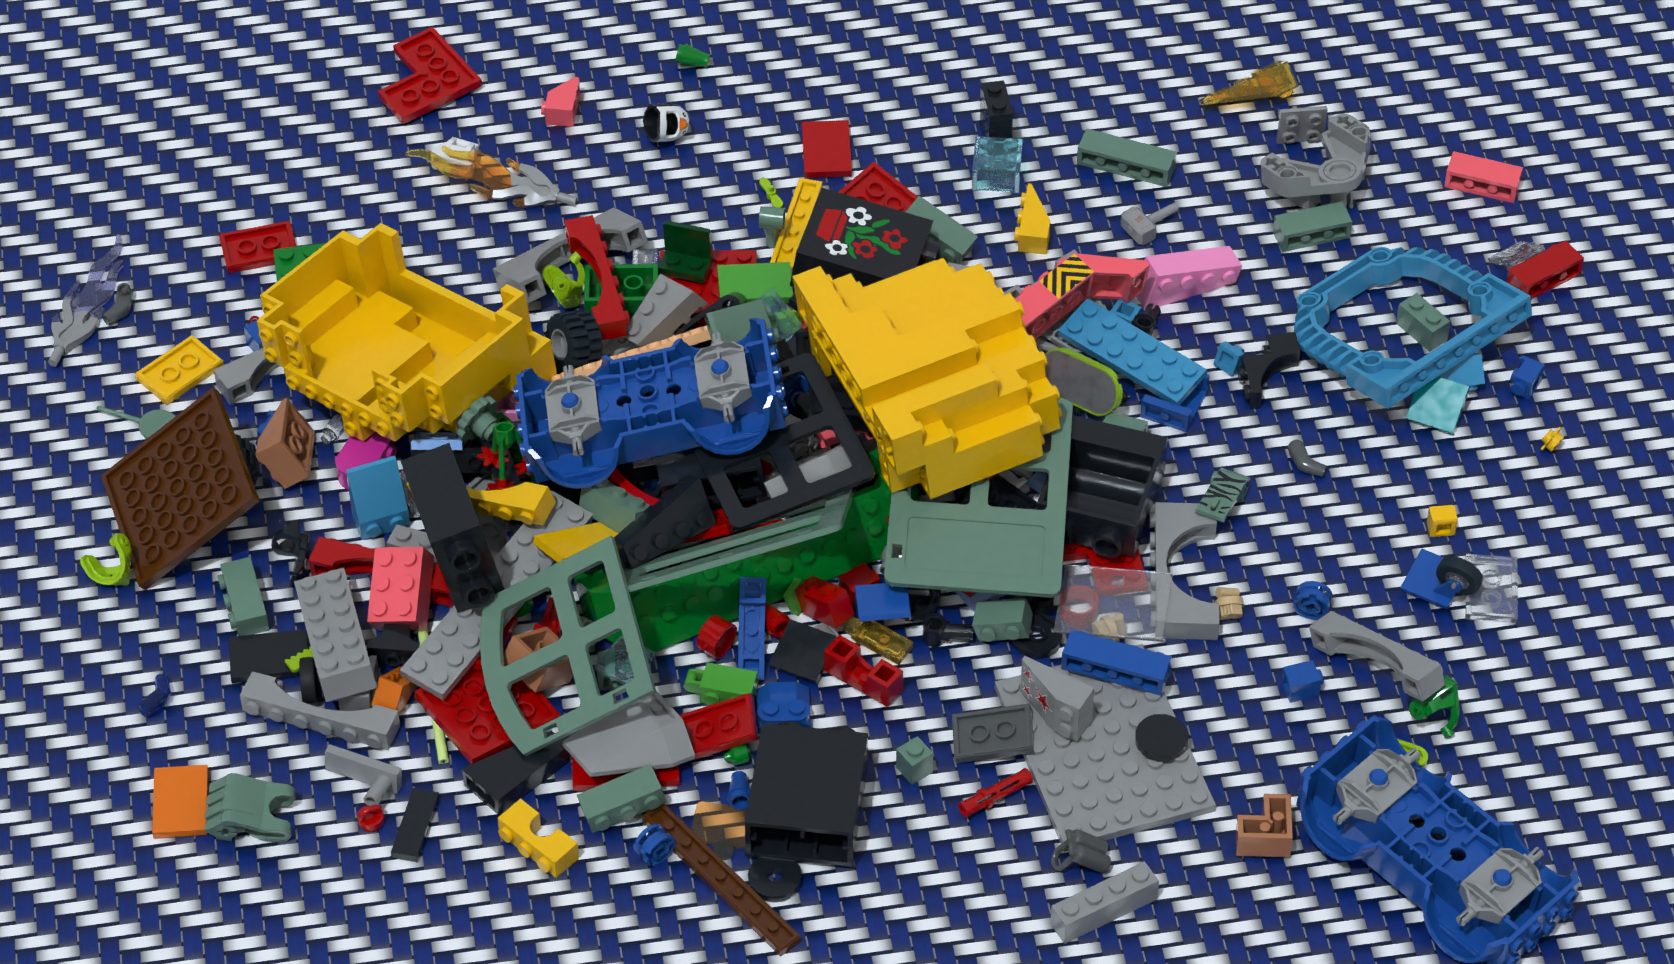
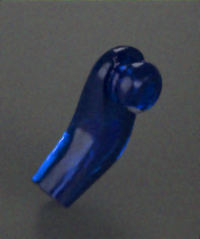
[139,674,171,717]

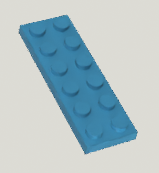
[1058,298,1207,405]

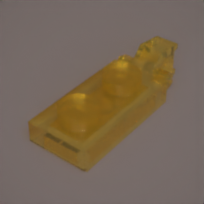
[843,616,913,665]

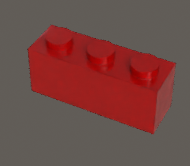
[1506,240,1584,300]

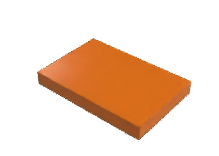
[152,765,208,839]

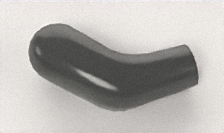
[102,283,133,325]
[1288,440,1327,477]

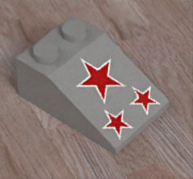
[1020,656,1094,741]

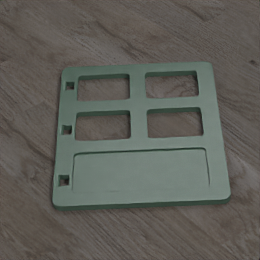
[884,398,1073,598]

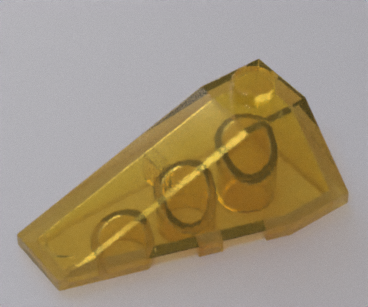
[1199,61,1299,105]

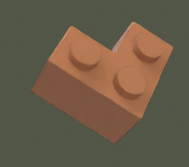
[1235,794,1293,857]

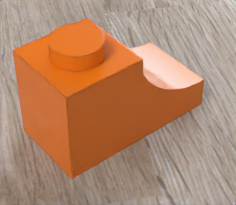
[371,667,418,713]

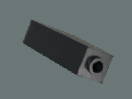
[462,730,570,816]

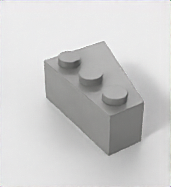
[623,274,708,348]

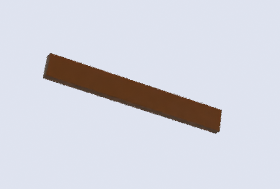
[642,804,801,957]

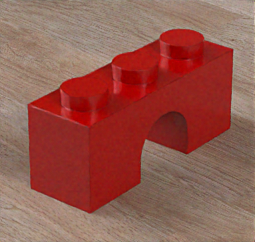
[824,635,903,707]

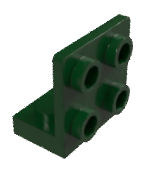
[658,221,713,283]

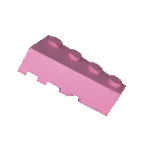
[1136,246,1242,310]

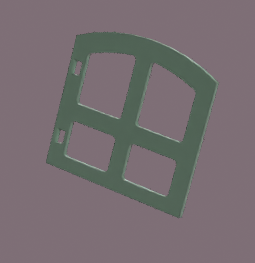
[480,536,656,756]

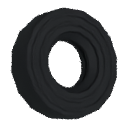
[299,657,318,704]

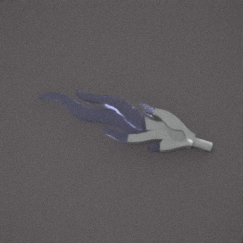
[48,234,124,367]

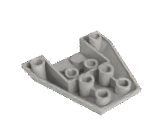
[562,691,695,777]

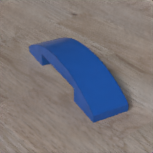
[738,577,766,681]

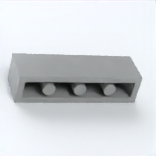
[1050,861,1159,944]

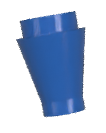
[727,771,751,810]

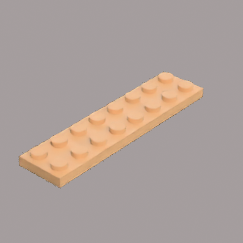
[550,326,711,382]

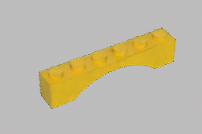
[406,482,556,526]

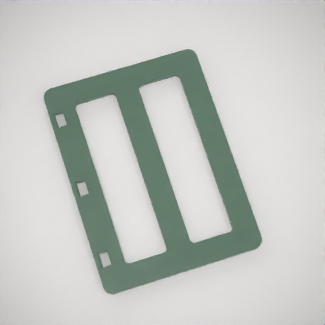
[623,488,854,592]

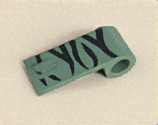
[1195,468,1250,522]

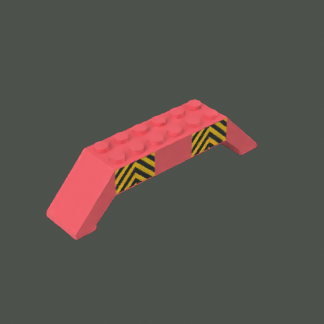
[1015,253,1150,340]

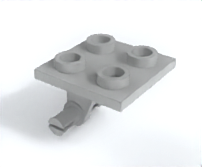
[1276,106,1328,144]

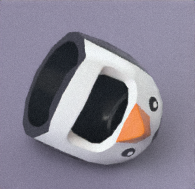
[643,103,690,143]

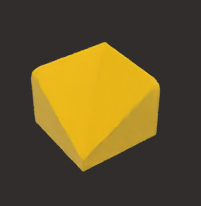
[1427,505,1458,537]

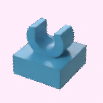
[1213,341,1245,376]

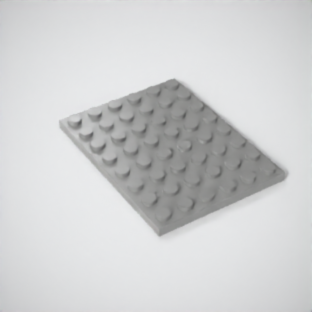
[994,644,1216,851]

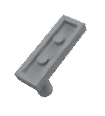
[325,744,402,806]

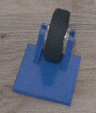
[1400,549,1483,609]

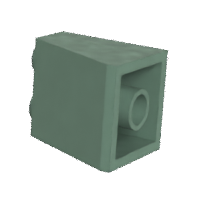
[705,299,781,347]

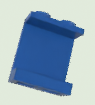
[1140,374,1210,432]

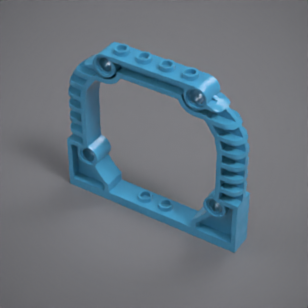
[1294,247,1532,409]

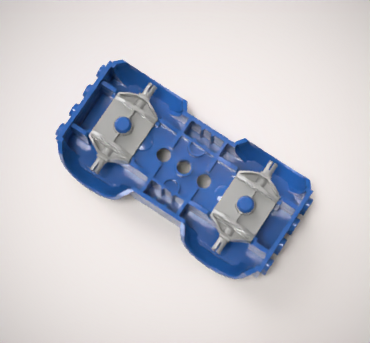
[513,318,789,489]
[1296,715,1580,964]

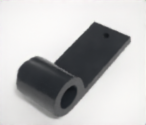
[674,292,747,335]

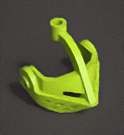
[542,251,585,309]
[80,533,132,586]

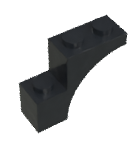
[1237,332,1300,409]

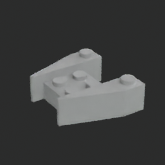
[754,445,852,504]

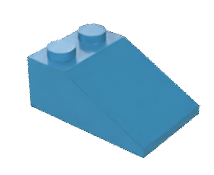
[346,455,410,540]

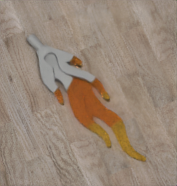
[405,146,577,208]

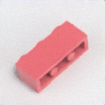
[1444,151,1523,203]

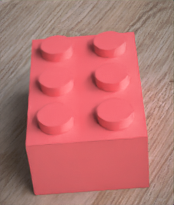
[367,547,434,631]

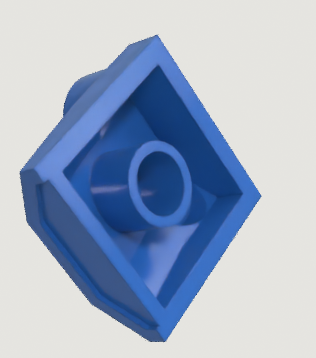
[757,682,811,734]

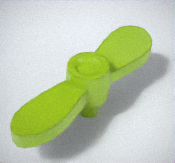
[759,177,783,208]

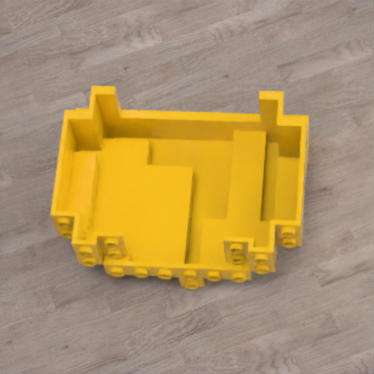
[257,223,557,442]
[792,258,1062,499]

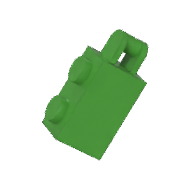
[683,662,758,705]

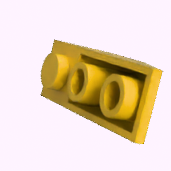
[1014,183,1050,255]

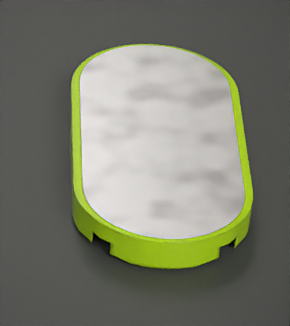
[1045,347,1123,416]

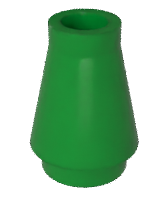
[675,43,710,68]

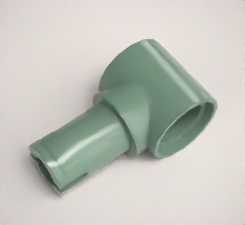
[759,206,785,248]

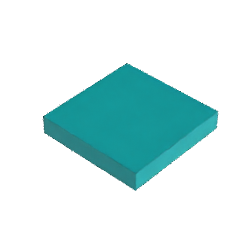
[1406,377,1470,434]

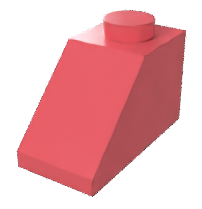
[541,77,581,127]

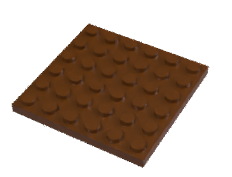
[101,387,260,590]

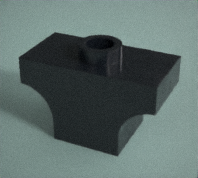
[366,624,420,666]

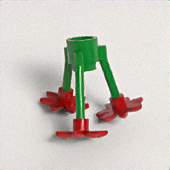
[477,422,533,491]

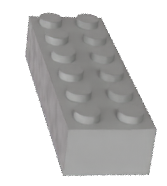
[294,568,377,702]

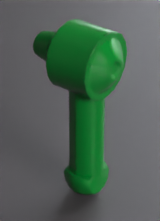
[723,744,751,765]

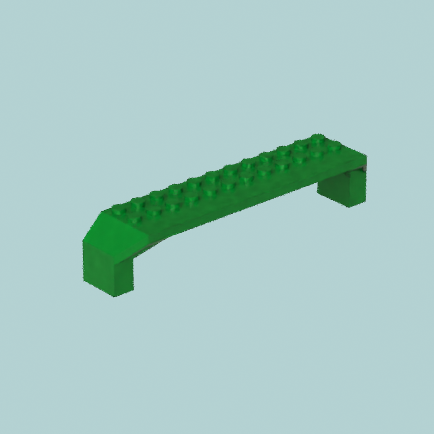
[573,449,920,654]

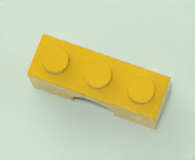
[498,798,579,878]

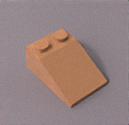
[256,398,315,489]

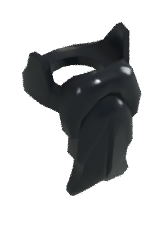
[271,520,310,587]

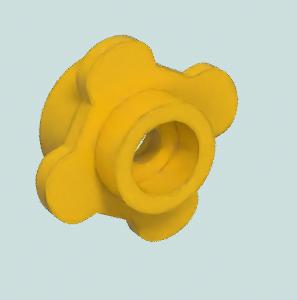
[1540,427,1564,452]

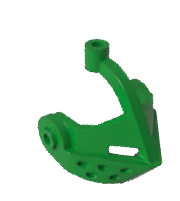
[1409,675,1460,739]

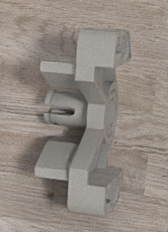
[1261,113,1371,210]

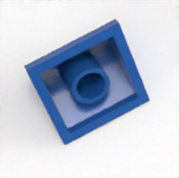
[854,583,911,622]

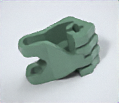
[204,773,296,842]

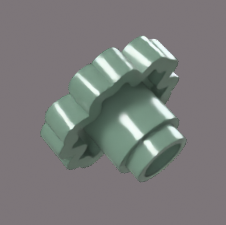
[455,395,499,442]

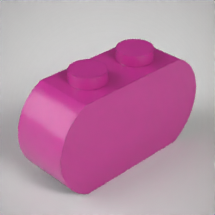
[335,431,397,490]

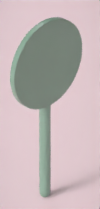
[96,406,175,439]

